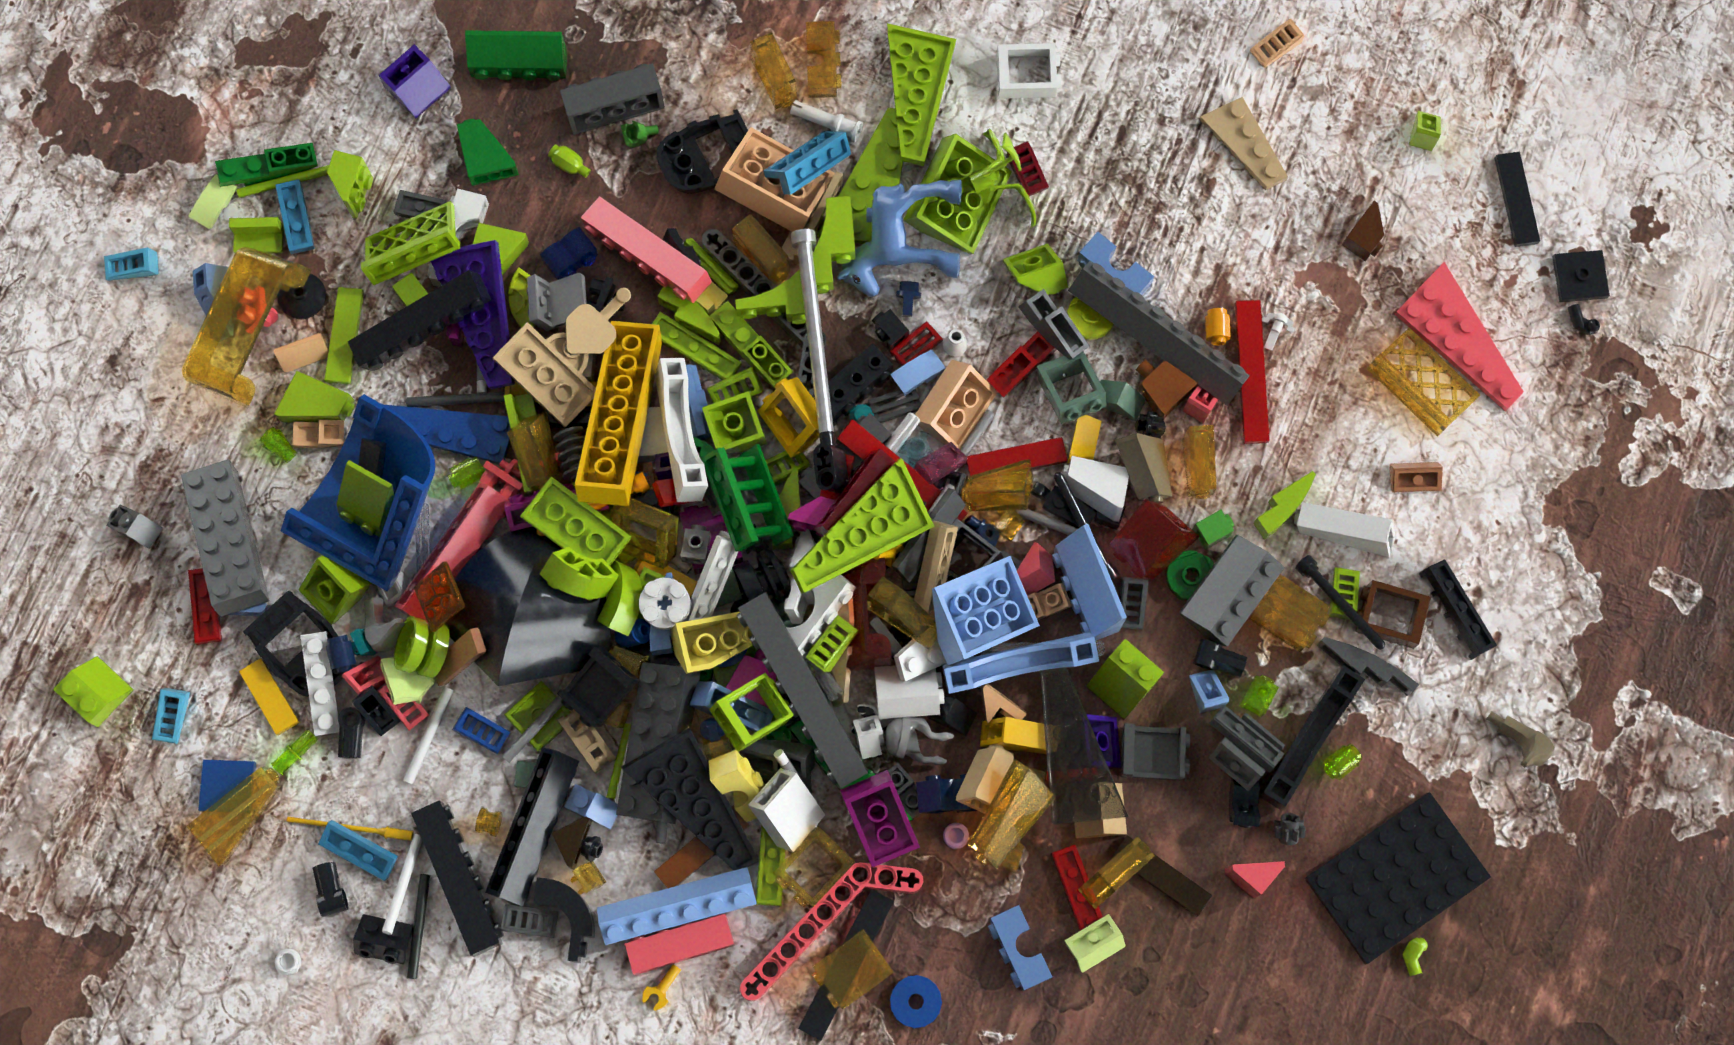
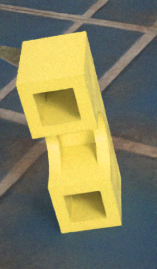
[708,750,766,822]

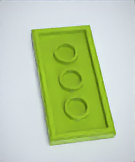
[520,476,632,566]

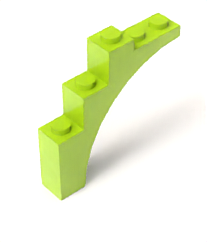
[735,196,856,324]

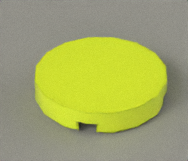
[1067,297,1113,339]

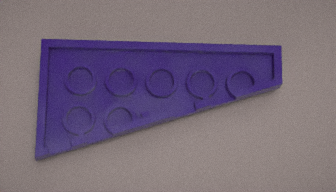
[430,240,515,389]

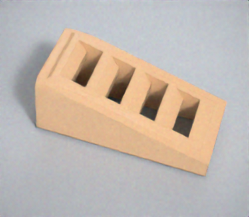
[1250,19,1304,68]

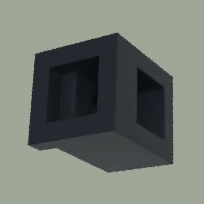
[872,309,909,352]

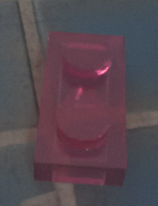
[914,441,968,485]

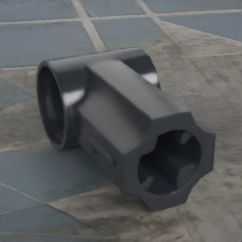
[1193,639,1247,678]
[338,707,365,759]
[312,862,349,917]

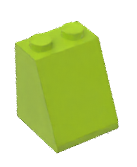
[1086,639,1164,720]

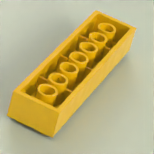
[575,321,662,506]

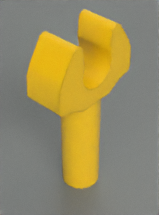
[873,544,904,568]
[642,964,681,1011]

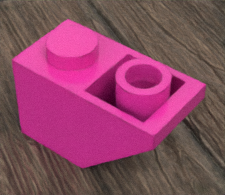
[788,496,835,537]

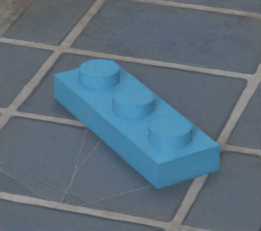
[276,179,315,254]
[318,820,398,881]

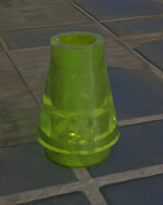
[259,427,297,463]

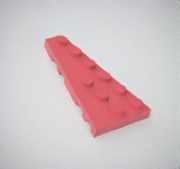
[1394,262,1524,412]

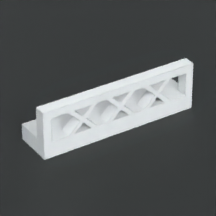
[682,530,739,622]

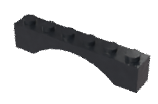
[1259,665,1365,810]

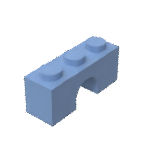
[1077,232,1154,295]
[988,905,1052,991]

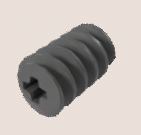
[553,426,585,482]

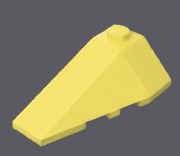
[669,612,753,674]

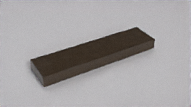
[1112,835,1212,917]

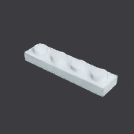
[300,631,340,736]

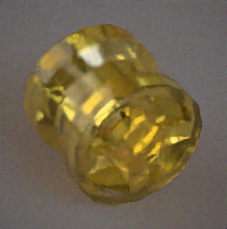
[475,807,503,837]

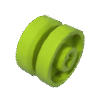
[394,616,450,678]

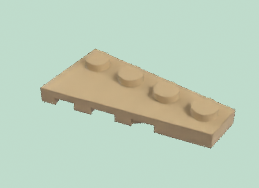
[1199,97,1288,190]

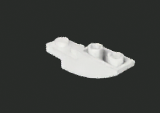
[784,529,815,624]

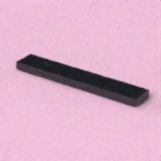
[798,889,894,1041]

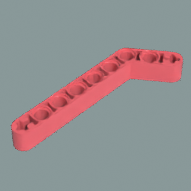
[740,862,923,1001]

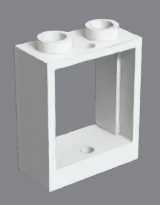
[997,43,1061,99]

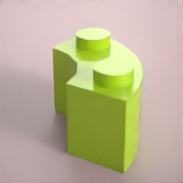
[540,547,619,600]

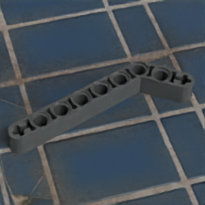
[702,229,826,396]

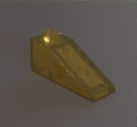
[866,576,937,649]

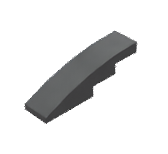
[1317,637,1419,696]

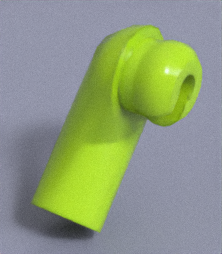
[1403,938,1428,976]

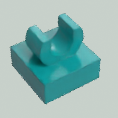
[350,629,378,656]

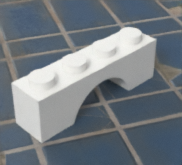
[428,189,489,287]
[786,575,856,660]

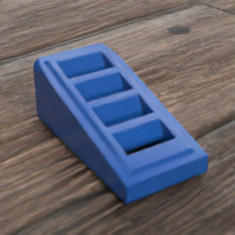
[452,707,510,754]

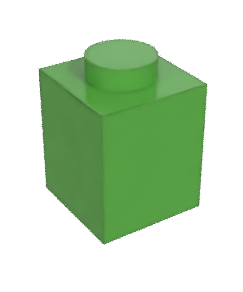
[1192,509,1234,550]

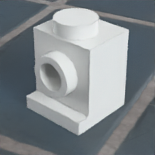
[853,715,884,759]

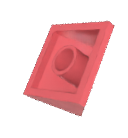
[1225,861,1285,899]

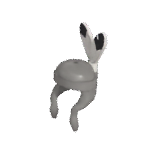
[851,704,954,765]

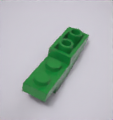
[215,142,318,187]

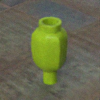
[548,144,591,178]

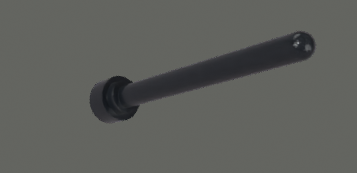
[1054,472,1120,579]
[1295,555,1385,650]

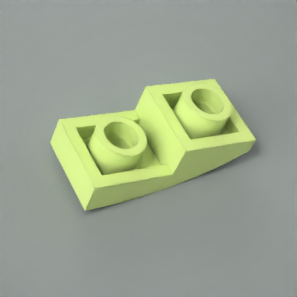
[188,174,238,229]

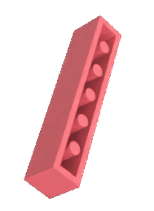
[581,196,712,303]
[394,483,509,623]

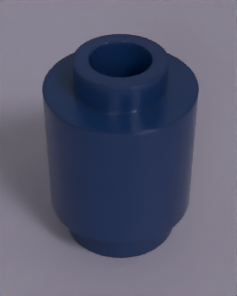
[326,635,356,673]

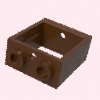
[1355,580,1431,649]

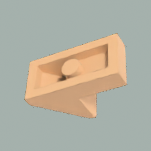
[981,683,1026,723]

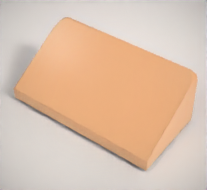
[273,333,329,373]

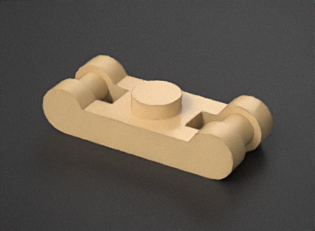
[557,709,616,773]

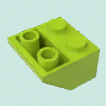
[327,150,373,219]

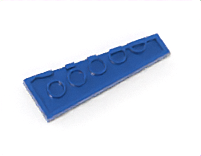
[383,404,512,464]

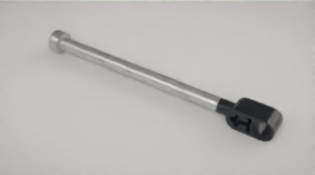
[791,229,849,493]

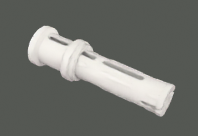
[790,100,863,142]

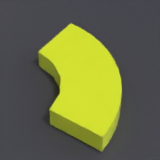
[508,267,535,328]

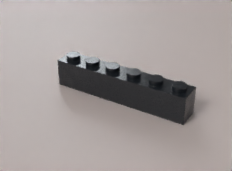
[348,270,491,371]
[485,747,579,907]
[411,800,504,957]

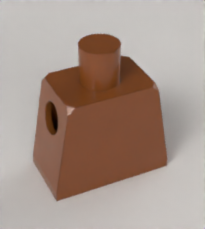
[1136,360,1197,418]

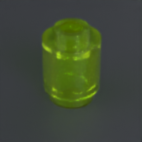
[447,456,485,490]
[1323,744,1362,780]

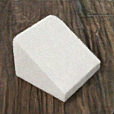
[377,572,410,607]

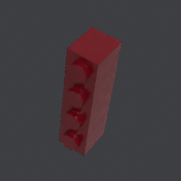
[814,449,896,536]

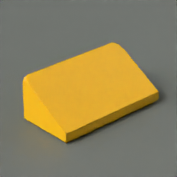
[1067,415,1102,463]

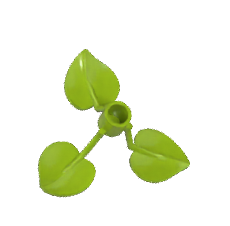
[969,128,1036,228]

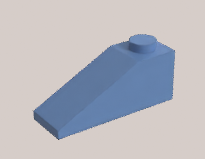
[689,681,773,732]

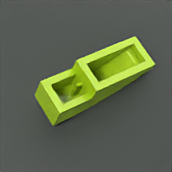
[657,285,721,345]
[772,470,800,550]
[1253,471,1316,540]

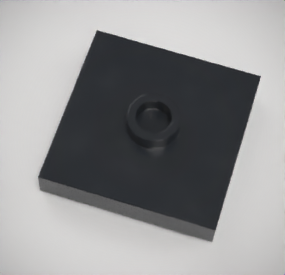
[1552,250,1610,302]

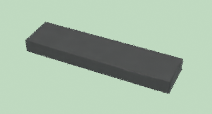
[892,488,966,583]

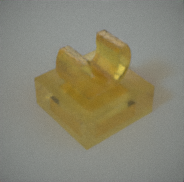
[990,507,1025,542]
[570,861,606,894]

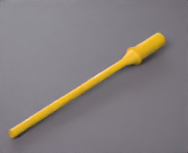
[287,817,414,841]

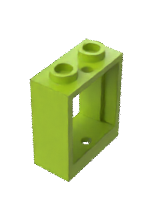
[709,672,794,752]

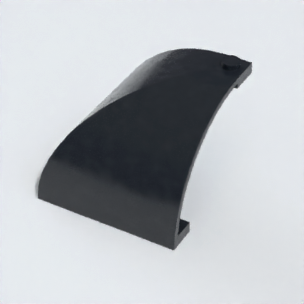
[437,526,611,686]

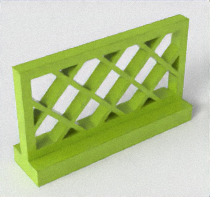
[361,201,460,286]

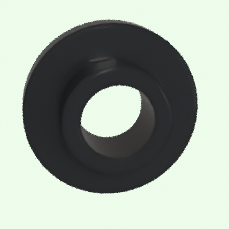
[581,836,603,862]

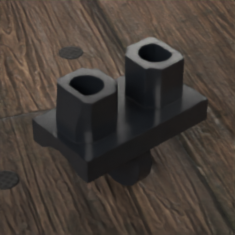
[586,277,625,317]

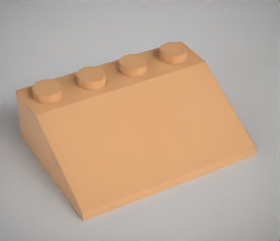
[715,127,835,232]

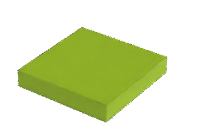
[504,680,571,753]

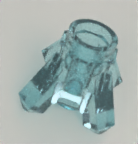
[898,431,942,470]

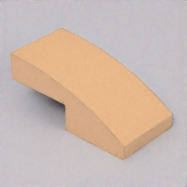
[293,420,344,448]

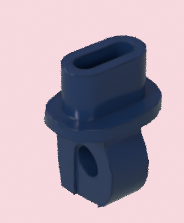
[896,281,921,317]
[963,515,1000,547]
[700,717,725,742]

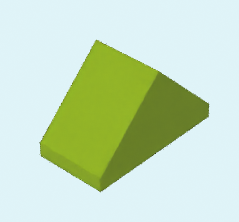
[1408,111,1441,151]

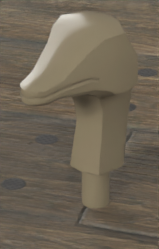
[1486,711,1555,768]

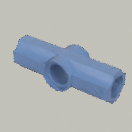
[686,364,712,440]

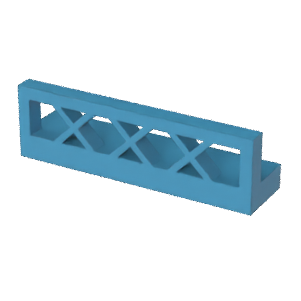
[763,131,851,195]

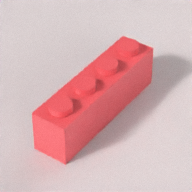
[625,914,735,975]

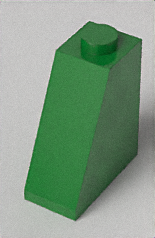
[457,119,519,186]

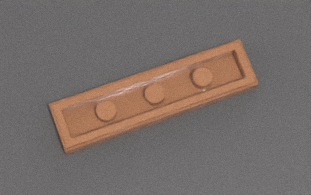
[435,628,486,686]

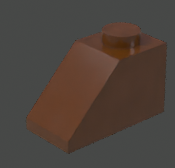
[1342,201,1384,262]

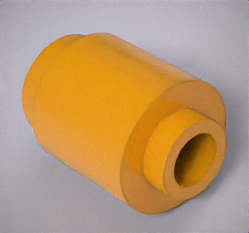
[1205,308,1231,346]

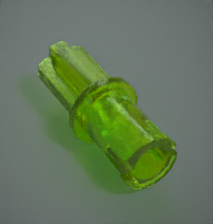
[271,730,318,776]

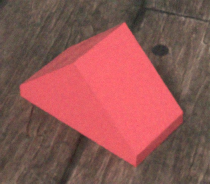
[1183,385,1218,424]
[1017,542,1055,596]
[342,656,386,695]

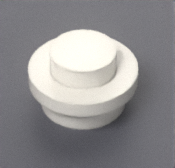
[275,949,302,975]

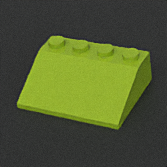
[903,134,1012,254]

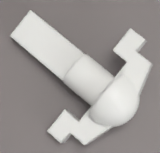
[1262,313,1295,351]

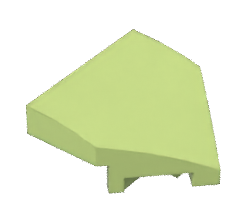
[380,657,436,705]

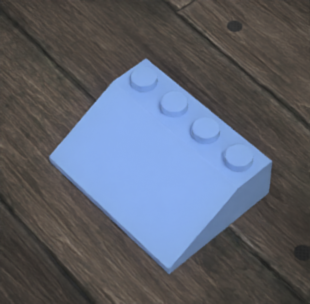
[1052,524,1127,641]
[932,556,1040,665]

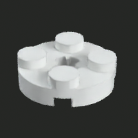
[639,578,691,630]

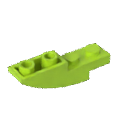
[709,300,793,388]

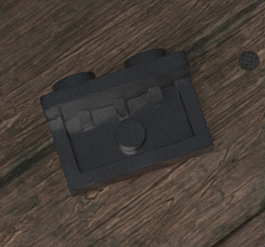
[353,914,413,964]

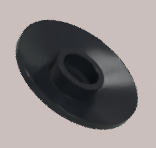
[277,272,326,319]

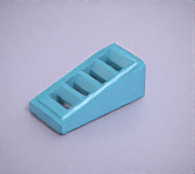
[104,247,159,281]
[152,688,190,744]

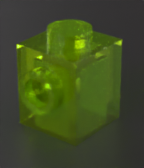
[1239,675,1279,717]

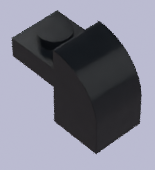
[1229,777,1261,828]

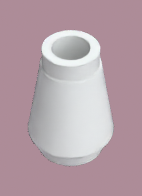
[943,329,967,357]

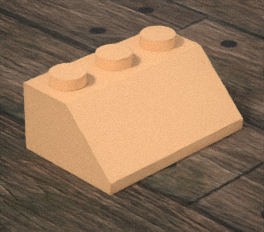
[915,360,998,452]

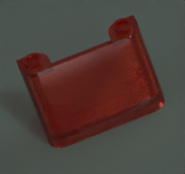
[841,557,891,671]

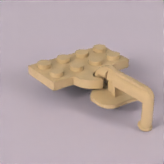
[492,288,631,428]

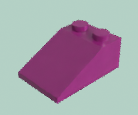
[840,770,920,868]

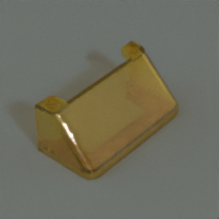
[182,247,311,408]

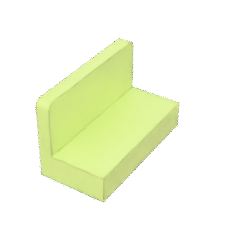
[1064,914,1126,972]

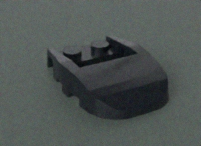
[657,109,748,194]
[243,590,347,697]

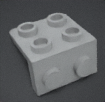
[527,273,586,331]

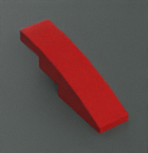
[986,331,1057,398]

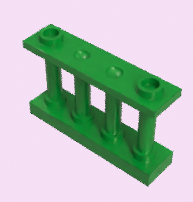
[701,444,794,552]

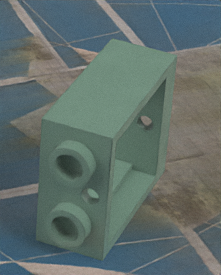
[1037,351,1107,424]

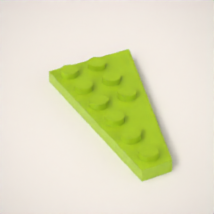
[887,23,956,166]
[817,107,903,244]
[790,458,935,594]

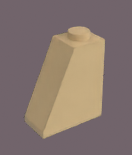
[956,744,1014,816]

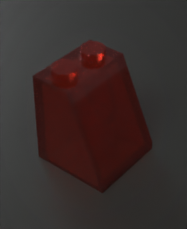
[1109,499,1199,579]

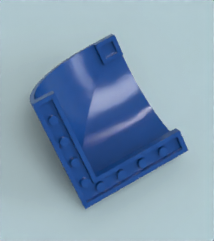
[280,394,435,592]

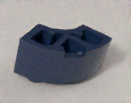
[916,774,978,814]

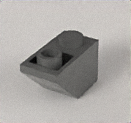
[106,505,163,549]

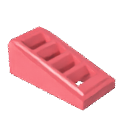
[378,684,429,731]

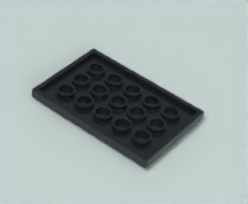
[1304,792,1491,965]

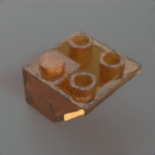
[414,562,465,632]

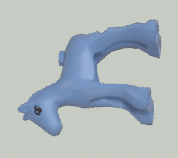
[837,180,962,297]

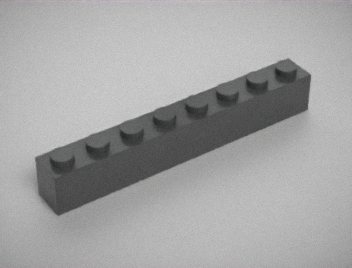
[1068,261,1250,406]
[737,592,868,788]

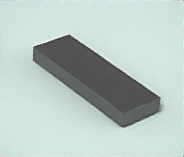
[1209,705,1284,773]

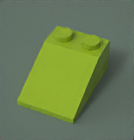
[337,460,394,537]

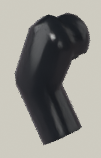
[1568,304,1600,335]

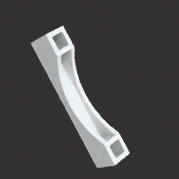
[655,358,708,502]

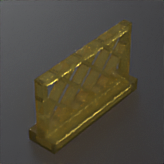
[1367,327,1480,437]

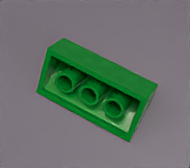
[465,30,567,81]

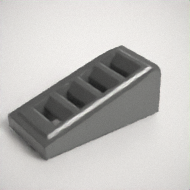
[1120,577,1149,630]
[501,904,558,938]

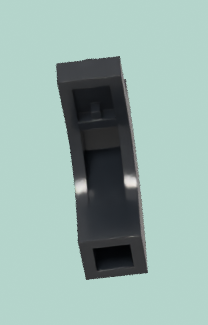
[533,877,595,963]

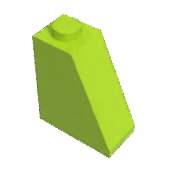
[473,223,529,276]
[274,371,355,423]

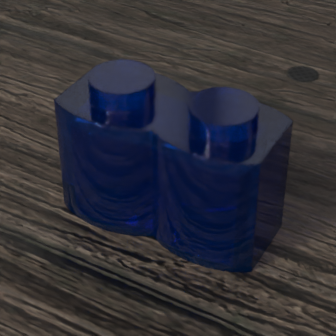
[540,227,598,280]

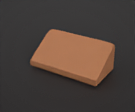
[1390,462,1443,492]

